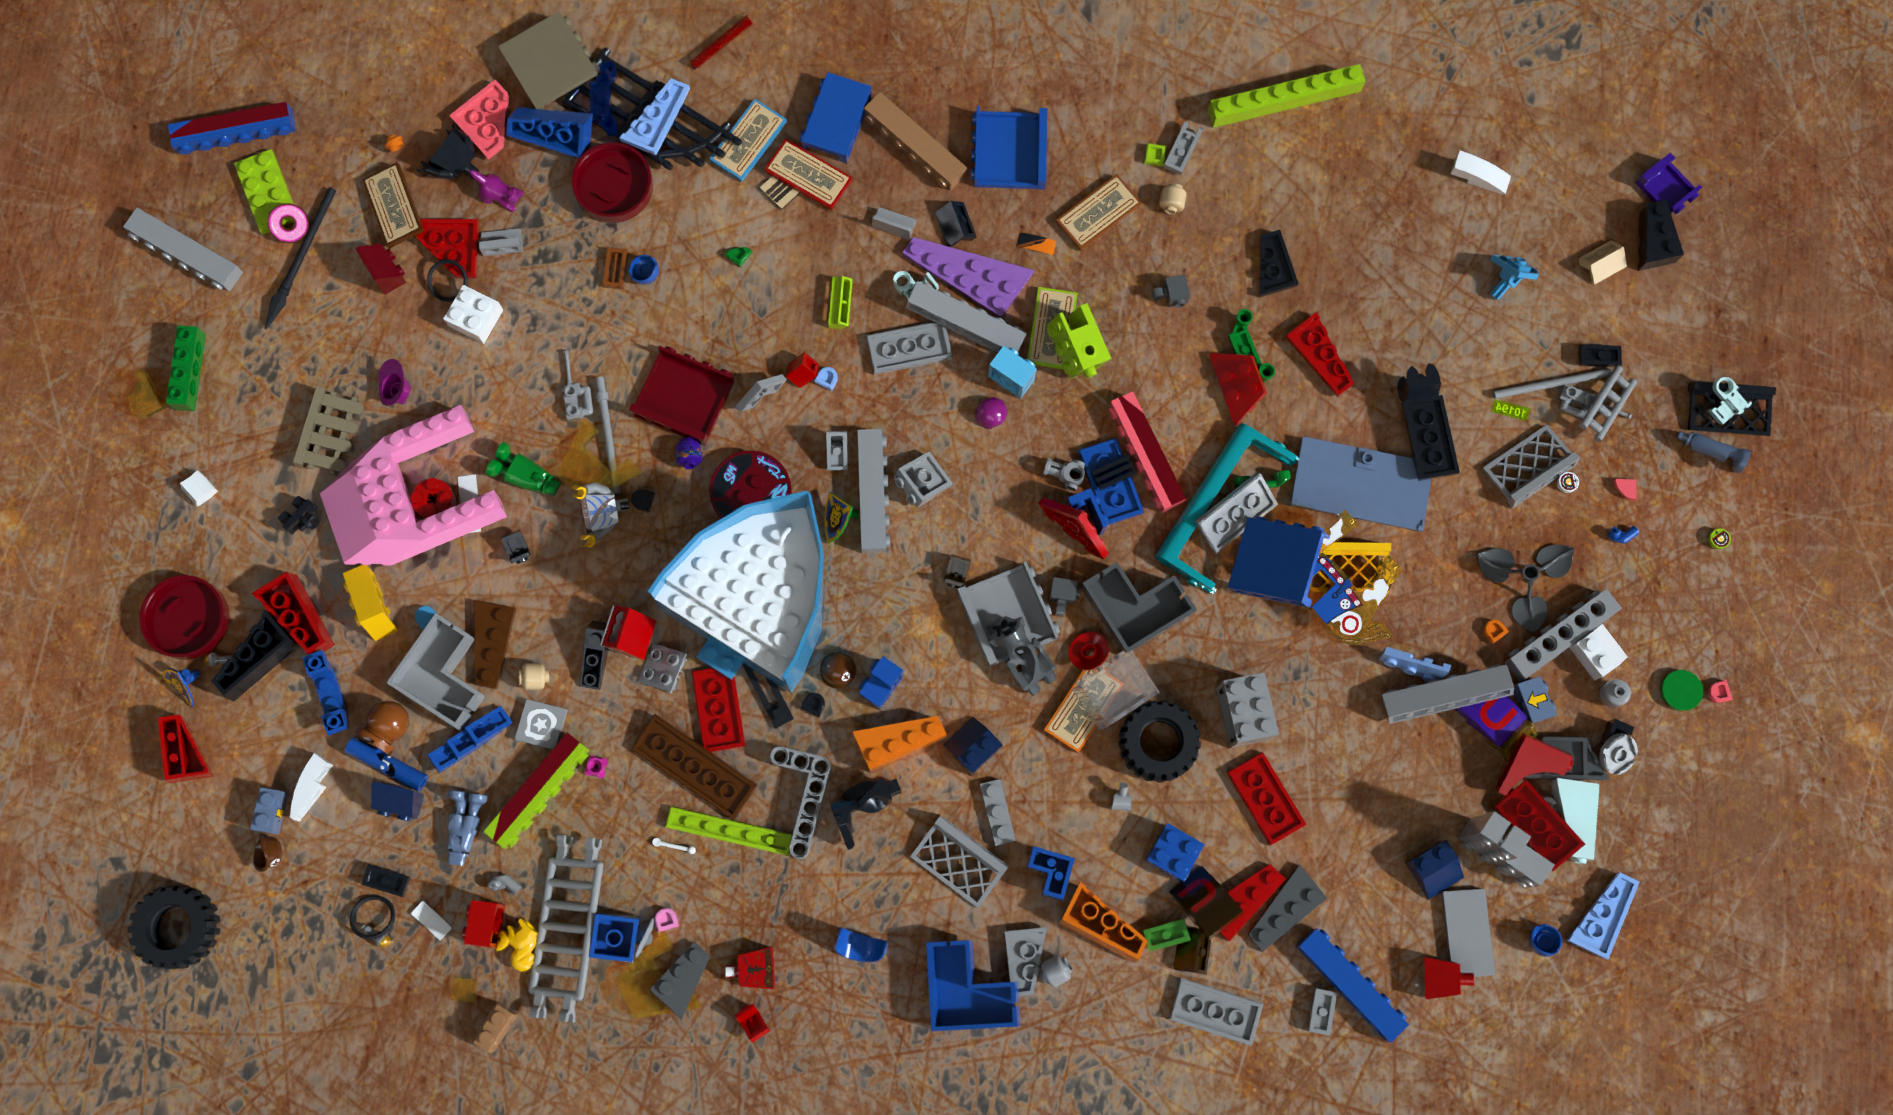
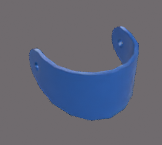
[834,927,888,963]

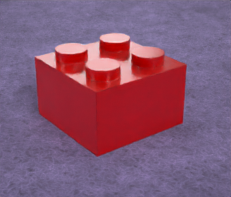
[462,900,506,948]

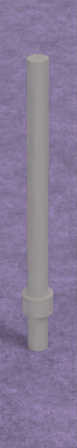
[596,377,621,496]

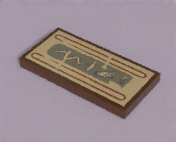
[362,162,424,248]

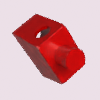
[1424,957,1474,999]

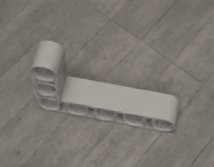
[770,747,831,860]

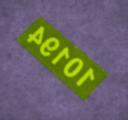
[1492,399,1530,421]

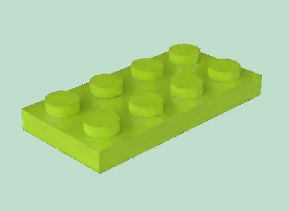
[234,149,294,235]

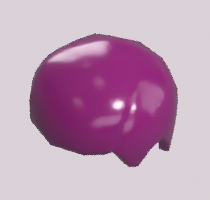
[975,397,1008,429]

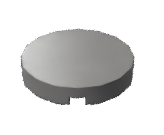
[1599,733,1638,775]

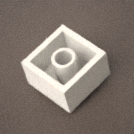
[443,285,503,344]

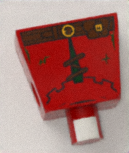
[726,947,775,989]

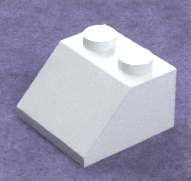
[1569,624,1627,681]

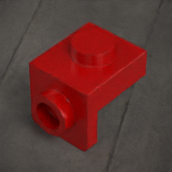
[735,1003,770,1043]

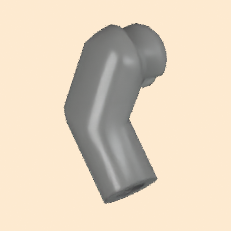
[488,874,522,895]

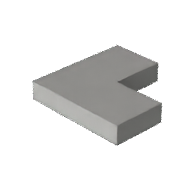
[736,374,787,412]

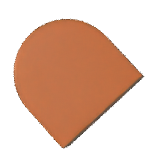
[1483,619,1509,645]

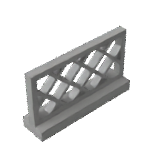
[1482,425,1580,509]
[910,815,1009,908]

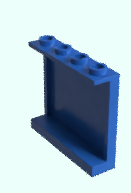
[971,106,1047,190]
[1227,516,1330,608]

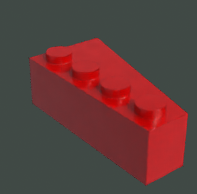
[252,572,335,654]

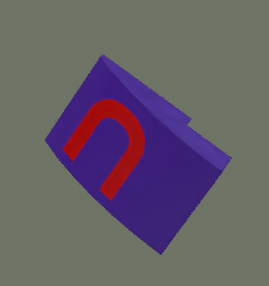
[1454,697,1527,748]

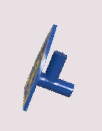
[163,668,201,708]

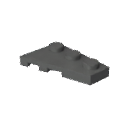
[650,942,710,1020]

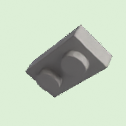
[1307,988,1337,1036]

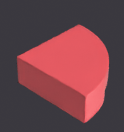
[1613,479,1636,501]

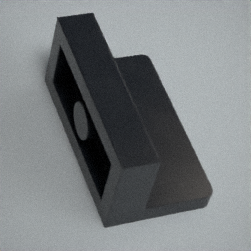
[935,201,977,247]

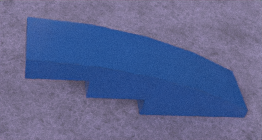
[427,706,513,774]

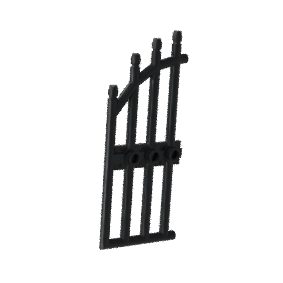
[562,47,742,170]

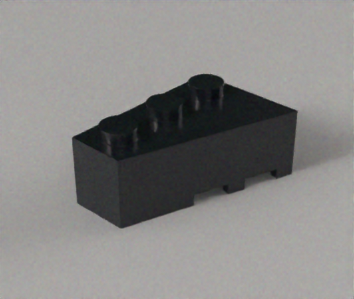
[1638,200,1684,271]

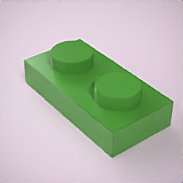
[1143,919,1191,952]

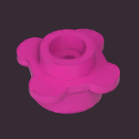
[585,755,608,778]

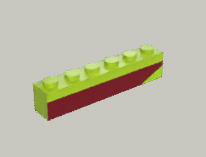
[483,732,590,849]

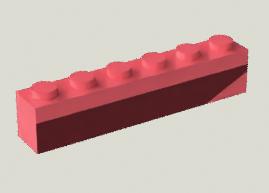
[1108,392,1186,513]

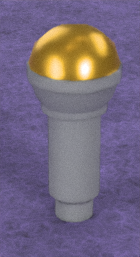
[204,652,233,667]
[361,924,391,948]

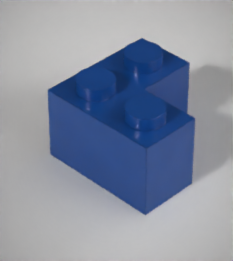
[858,656,904,710]
[1027,846,1075,901]

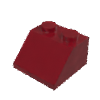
[355,244,406,295]

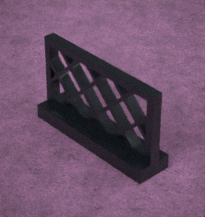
[1688,381,1776,436]

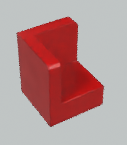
[786,352,819,388]

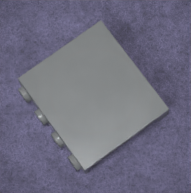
[957,561,1060,668]

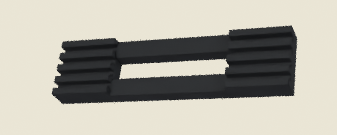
[742,663,794,729]

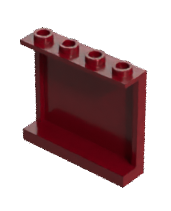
[629,346,735,446]

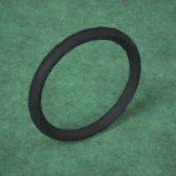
[427,259,468,302]
[349,895,395,940]

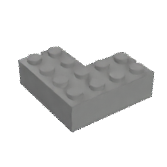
[387,613,485,731]
[1457,811,1554,888]

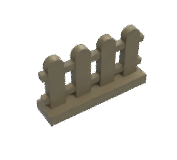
[293,386,364,475]

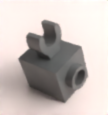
[1152,274,1190,308]
[1049,577,1081,617]

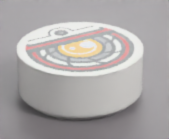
[1557,472,1579,493]

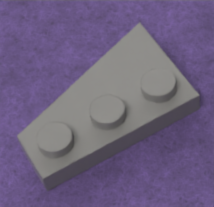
[1004,927,1047,996]

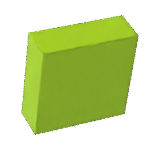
[1144,143,1166,167]

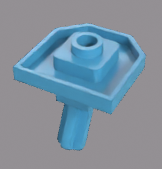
[1490,254,1539,300]

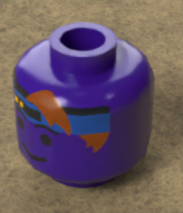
[674,438,702,470]

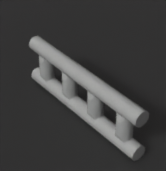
[1579,365,1637,442]

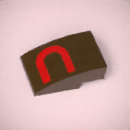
[1169,866,1243,940]

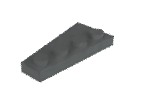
[1248,865,1327,952]

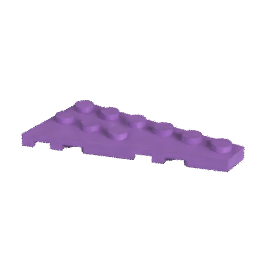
[902,237,1034,318]

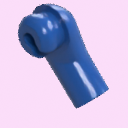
[1608,526,1640,544]

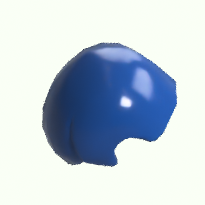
[628,254,659,285]
[1529,924,1562,957]

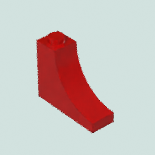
[1495,732,1574,796]

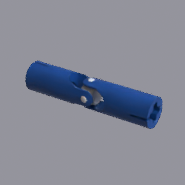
[345,736,428,792]

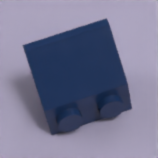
[943,717,1003,776]
[371,781,424,822]
[1405,840,1464,900]

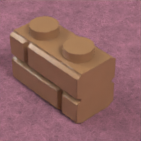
[472,1003,519,1053]

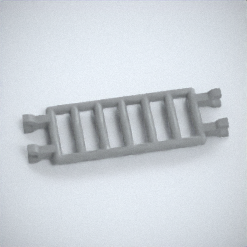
[528,835,604,1022]

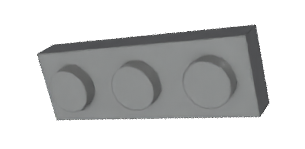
[980,779,1016,846]

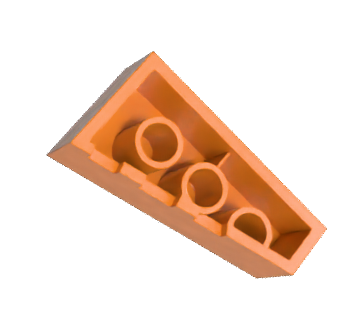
[853,716,947,772]

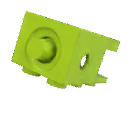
[1047,303,1112,379]

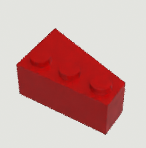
[158,714,214,784]

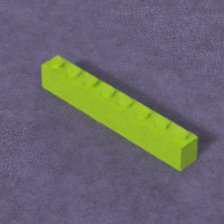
[1207,64,1366,128]

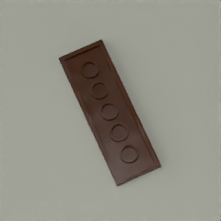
[631,714,758,820]

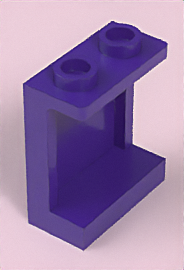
[1635,152,1702,214]

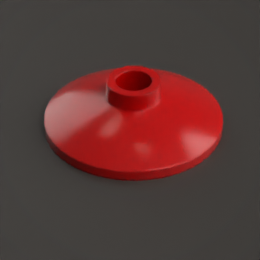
[1068,632,1109,670]

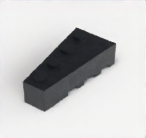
[212,610,299,702]

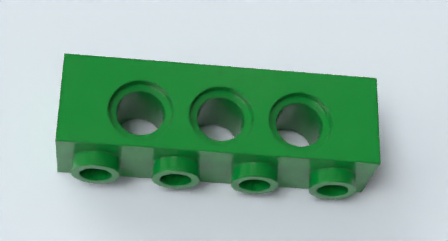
[166,325,206,411]

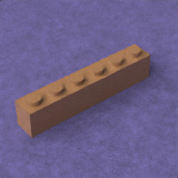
[864,92,967,191]

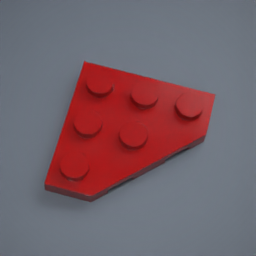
[416,219,479,278]
[1038,497,1109,559]

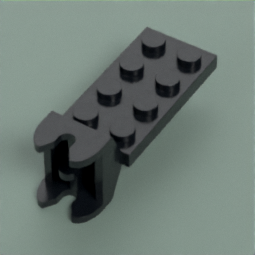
[1397,363,1460,481]

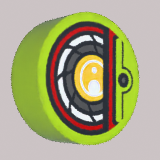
[1708,528,1731,550]

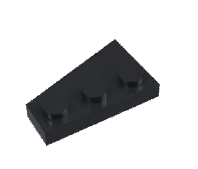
[1260,230,1299,297]

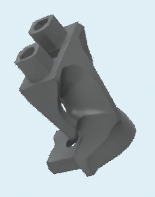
[987,616,1056,696]

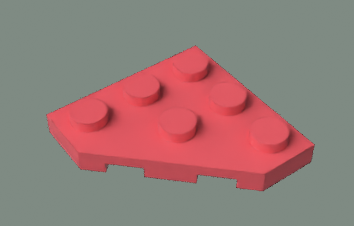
[449,80,509,160]

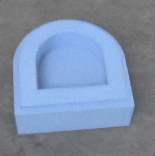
[814,367,838,391]

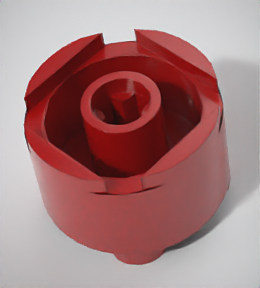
[410,478,458,519]

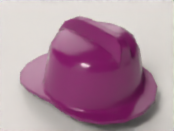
[378,359,411,406]

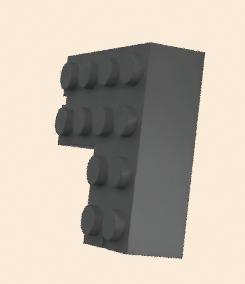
[1080,562,1197,657]

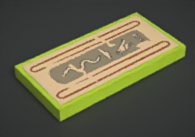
[1027,287,1078,370]

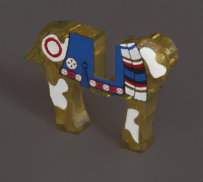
[1308,510,1403,645]

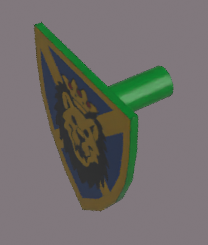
[824,492,859,544]

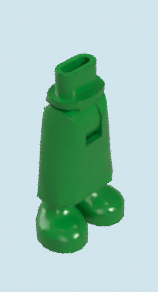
[485,441,561,496]

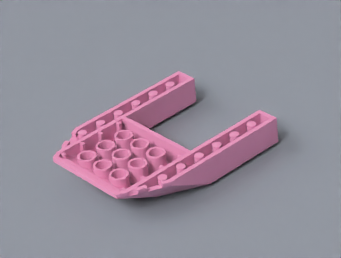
[320,405,507,566]

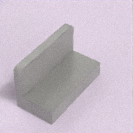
[872,207,916,240]
[479,228,523,256]

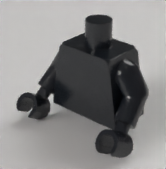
[416,123,480,180]

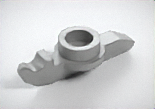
[635,918,655,958]

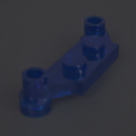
[590,61,618,137]

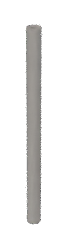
[1493,368,1611,399]

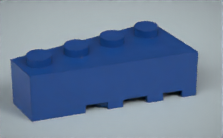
[507,107,593,158]

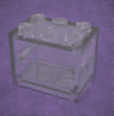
[1072,650,1160,731]

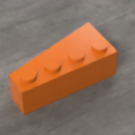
[1059,881,1148,963]

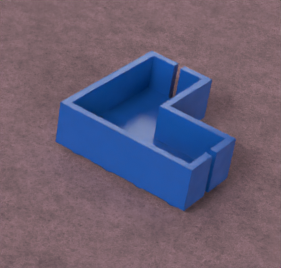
[926,940,1021,1031]

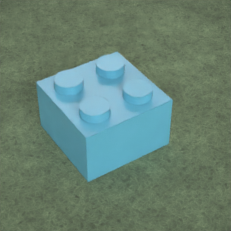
[988,346,1037,399]

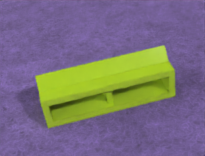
[828,276,853,329]

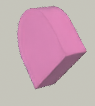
[655,908,680,933]

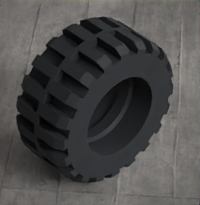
[1118,700,1201,783]
[128,885,221,969]

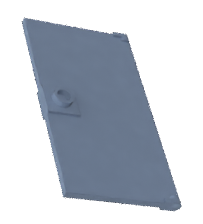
[1290,437,1431,532]

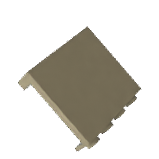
[498,11,601,110]

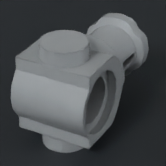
[1043,458,1085,491]

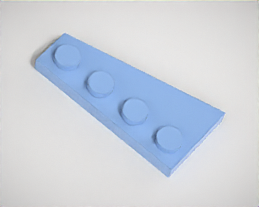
[619,78,690,155]
[1566,872,1639,960]

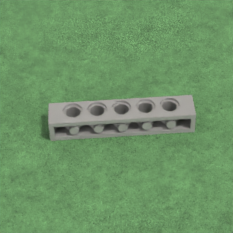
[1505,589,1622,682]

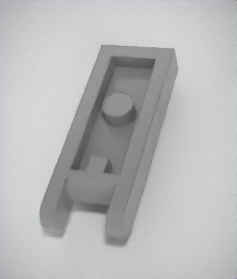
[1163,121,1203,175]

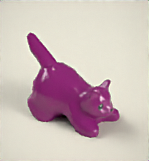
[470,170,523,212]

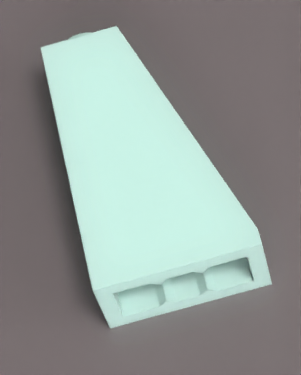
[1551,778,1600,864]

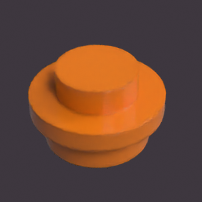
[384,135,404,152]

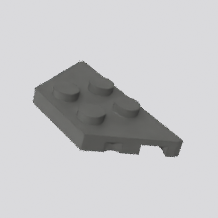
[1524,737,1608,781]

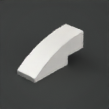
[1450,151,1511,195]
[290,753,333,821]

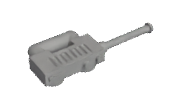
[562,350,593,422]
[1558,384,1632,419]

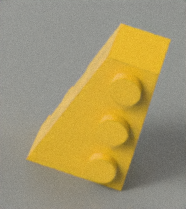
[343,565,398,641]

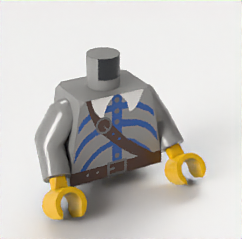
[572,482,629,547]

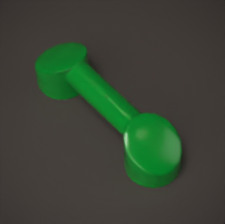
[1234,470,1291,488]

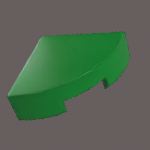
[724,247,753,268]

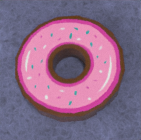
[268,203,309,243]

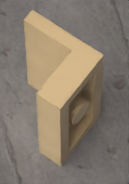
[1578,240,1627,285]

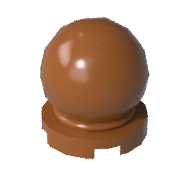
[355,701,409,755]

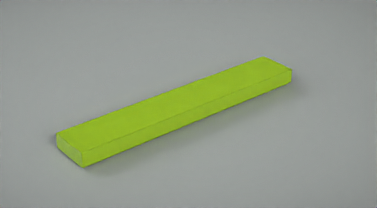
[665,806,793,856]

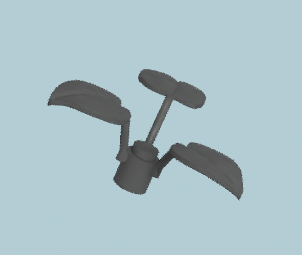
[1478,545,1574,632]

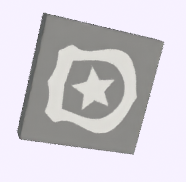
[514,699,568,750]

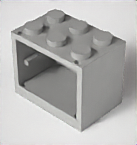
[1216,673,1279,749]

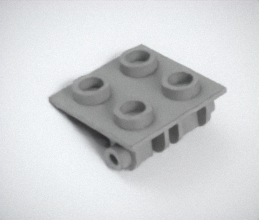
[638,643,687,694]

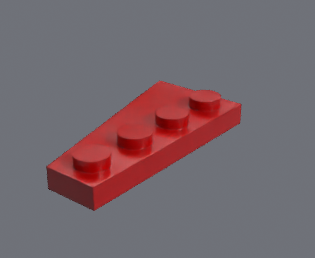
[1285,312,1354,398]

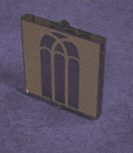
[759,176,800,211]

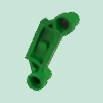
[1228,309,1275,383]

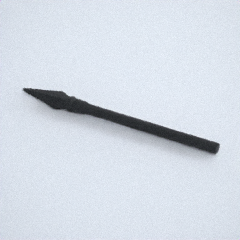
[264,187,336,329]

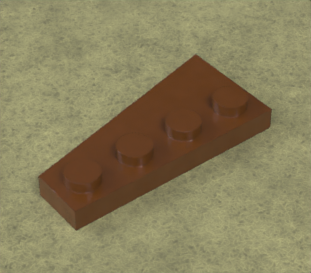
[474,600,516,690]

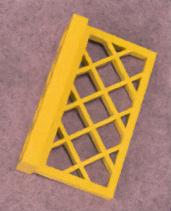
[1309,542,1391,593]

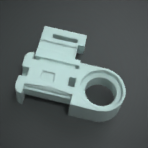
[893,271,939,299]
[1708,377,1752,424]

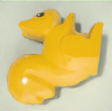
[496,918,538,972]

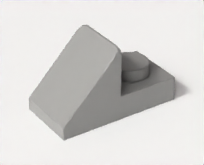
[826,431,848,470]

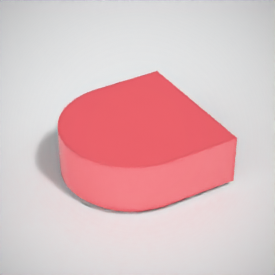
[1707,680,1733,703]

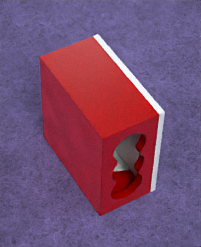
[600,605,657,660]

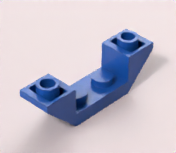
[302,650,349,736]

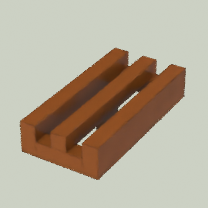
[603,247,628,289]

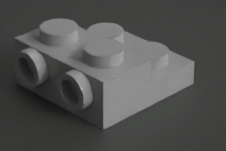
[894,452,953,508]

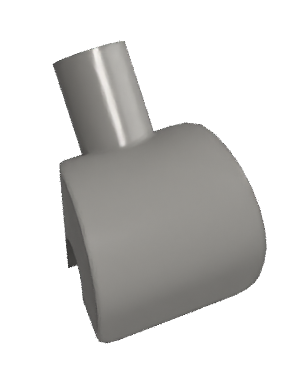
[1111,782,1131,811]

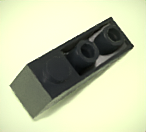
[580,620,609,690]

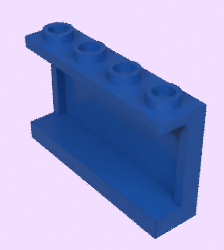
[799,72,872,164]

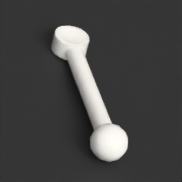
[652,838,696,854]

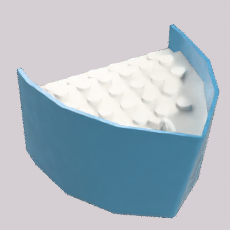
[648,491,824,693]

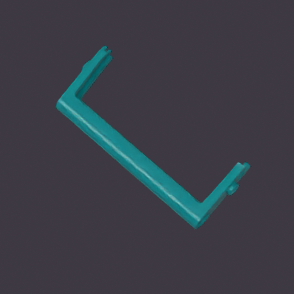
[1154,423,1300,595]

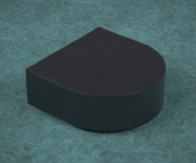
[631,489,655,513]
[801,693,825,718]

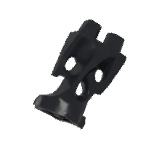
[829,779,901,850]

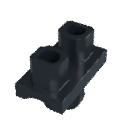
[278,496,318,535]

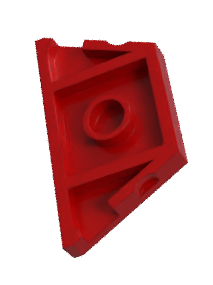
[1209,353,1267,426]

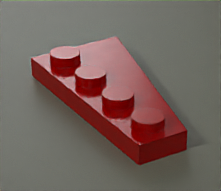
[1220,864,1286,941]

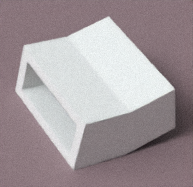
[180,470,218,507]

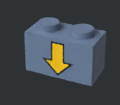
[1514,676,1556,726]
[250,787,289,835]

